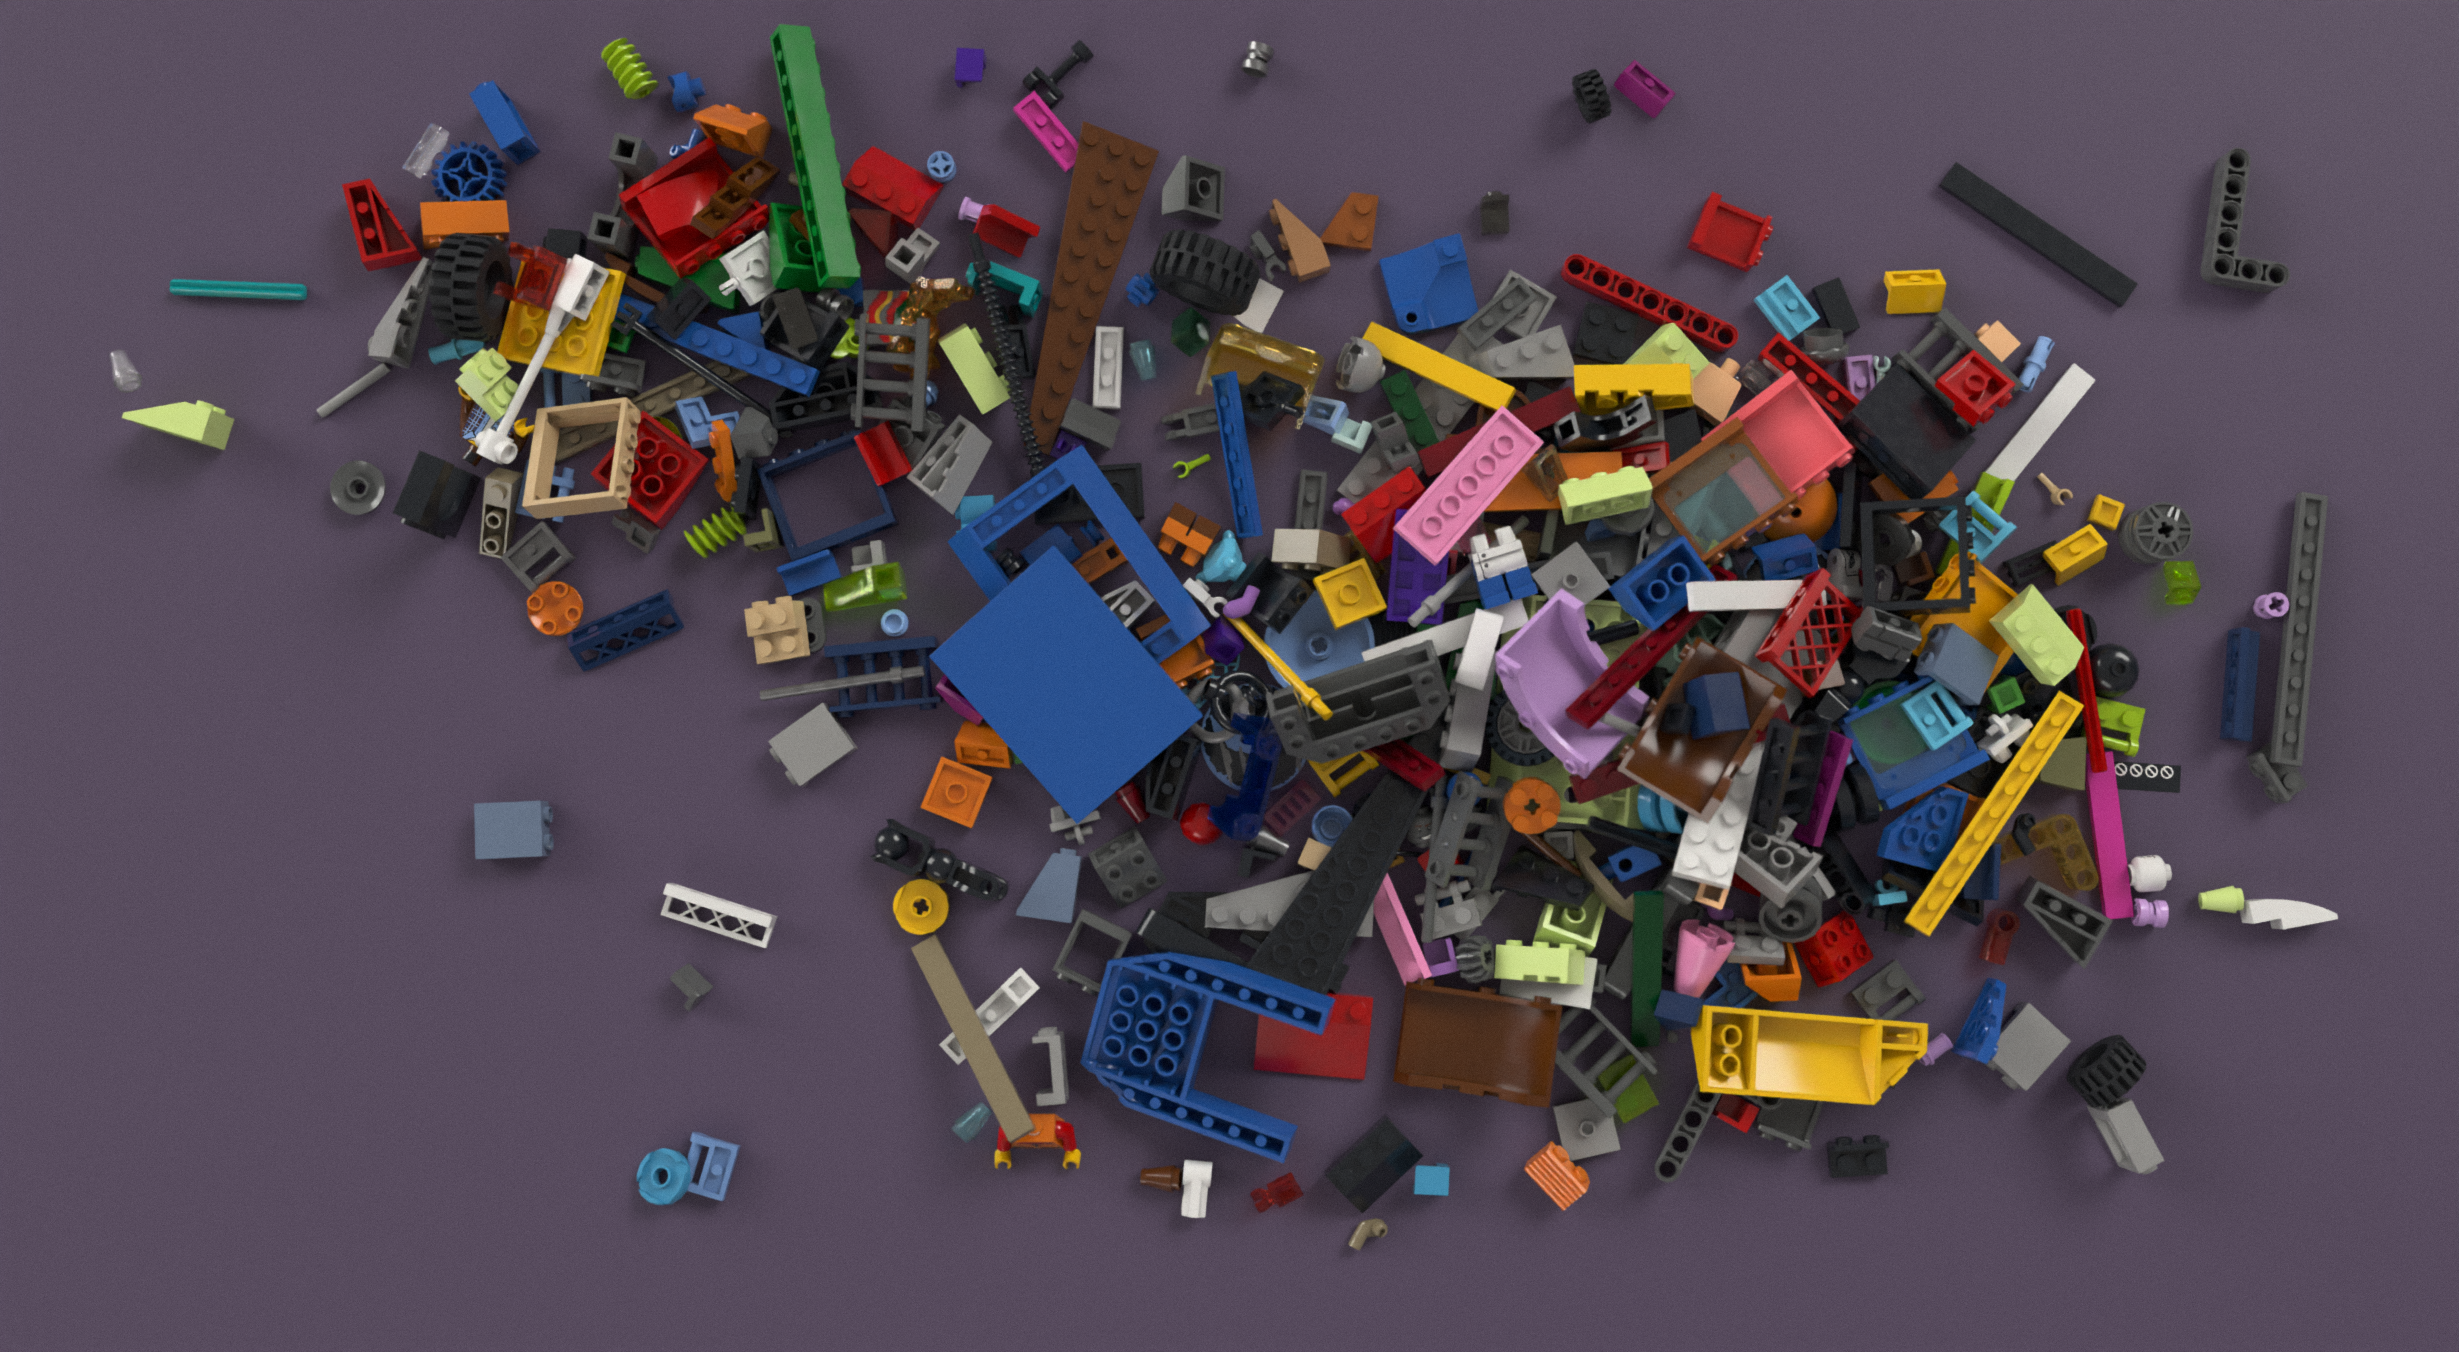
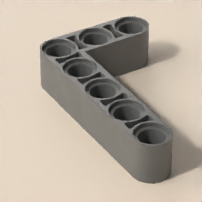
[2201,148,2290,293]
[1603,868,1700,1000]
[1654,1080,1784,1182]

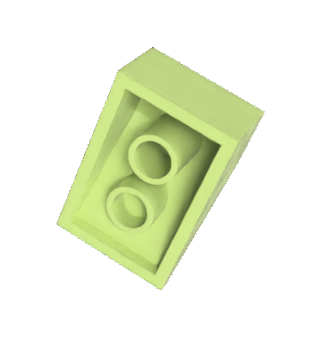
[1623,322,1710,379]
[122,400,234,450]
[1533,859,1614,957]

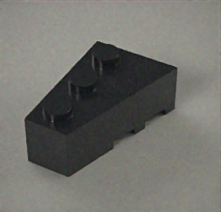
[1146,735,1203,821]

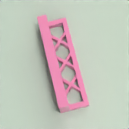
[1373,873,1432,985]

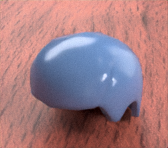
[1312,805,1353,848]

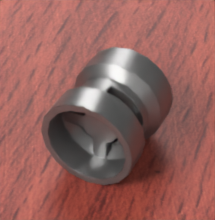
[1241,41,1274,78]
[815,288,854,321]

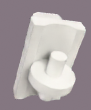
[1976,714,2033,763]

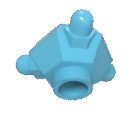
[1196,530,1246,584]

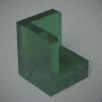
[1171,307,1210,357]

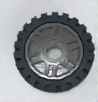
[1485,689,1555,766]

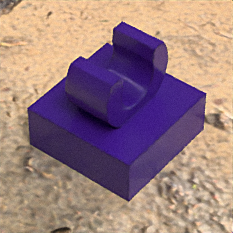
[1050,431,1087,460]

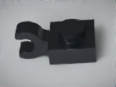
[1867,904,1916,938]

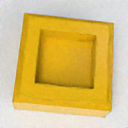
[2087,494,2125,531]

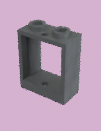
[1053,909,1133,996]

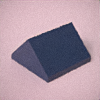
[1682,672,1751,740]

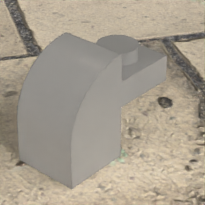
[885,228,940,283]

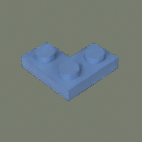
[675,396,740,449]

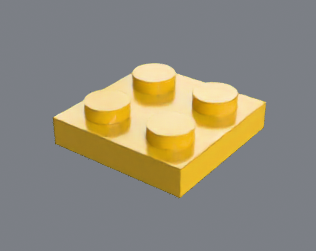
[1313,558,1387,631]

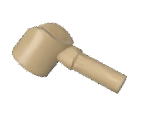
[2037,473,2073,505]

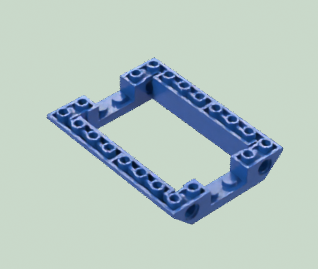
[947,445,1211,663]

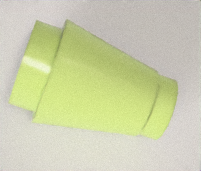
[2198,886,2244,913]

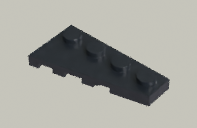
[1882,858,1984,927]

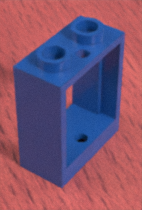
[469,80,541,165]

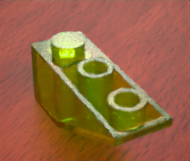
[823,562,907,612]

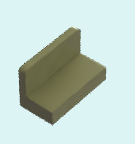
[743,508,783,553]

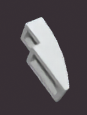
[2239,899,2338,930]

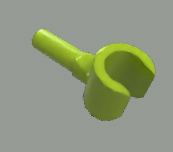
[1173,454,1211,479]

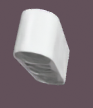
[1455,608,1504,690]

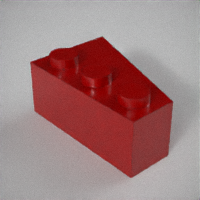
[342,178,422,272]

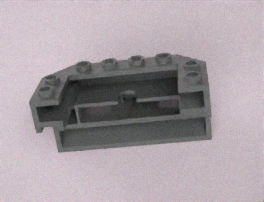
[1265,640,1450,764]

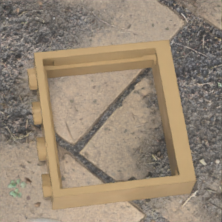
[522,397,641,519]

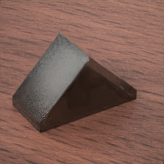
[1521,444,1568,502]

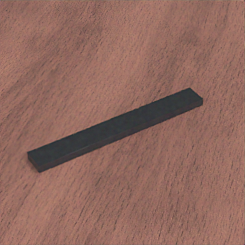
[1939,162,2138,308]

